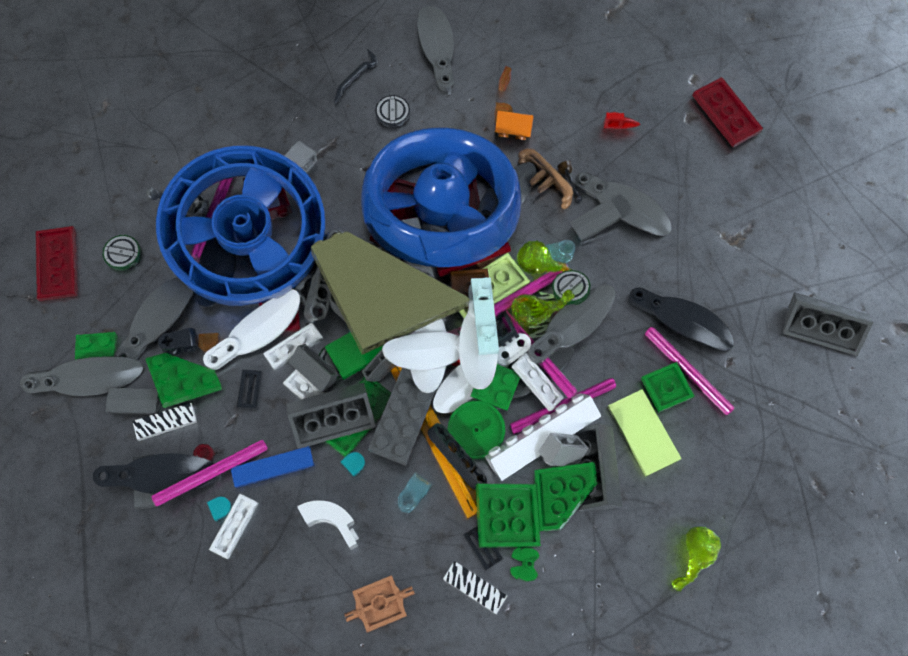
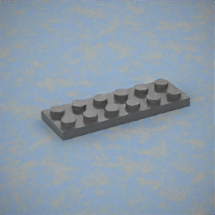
[368,368,436,466]

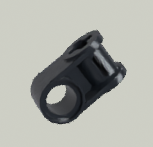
[158,328,199,355]

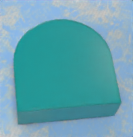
[340,452,365,477]
[207,497,232,522]

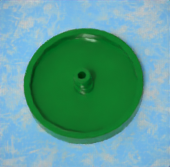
[447,401,505,459]

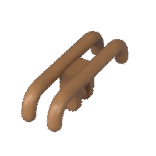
[518,149,573,209]

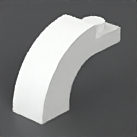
[297,501,359,550]

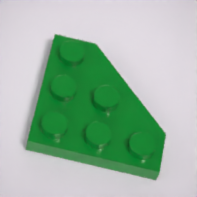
[145,353,222,408]
[534,462,597,532]

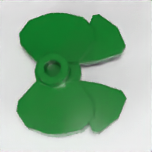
[510,547,539,582]

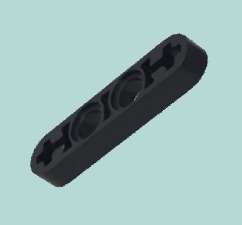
[428,423,487,490]

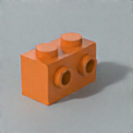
[495,111,533,140]

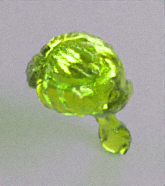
[517,240,572,274]
[511,289,575,327]
[672,526,721,592]

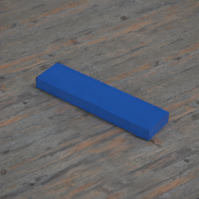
[231,446,315,488]

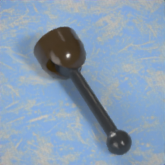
[557,160,582,202]

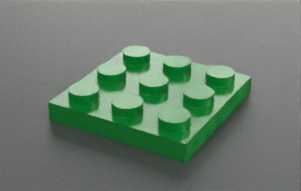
[476,484,541,548]

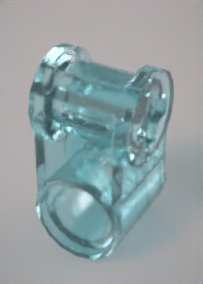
[538,240,575,268]
[398,472,432,513]

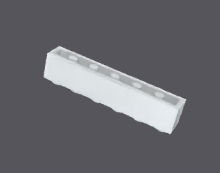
[485,393,601,480]

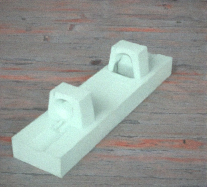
[471,277,499,355]

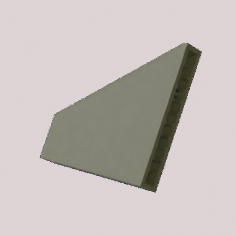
[311,231,470,355]

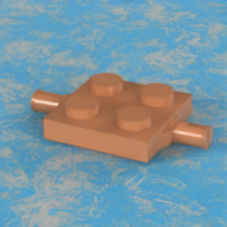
[344,575,415,633]

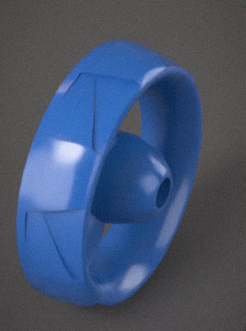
[361,128,522,267]
[156,146,326,306]

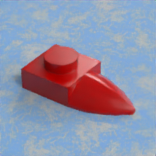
[604,112,640,129]

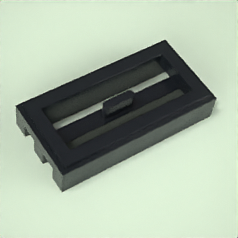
[495,310,520,347]
[237,369,263,410]
[463,525,503,571]

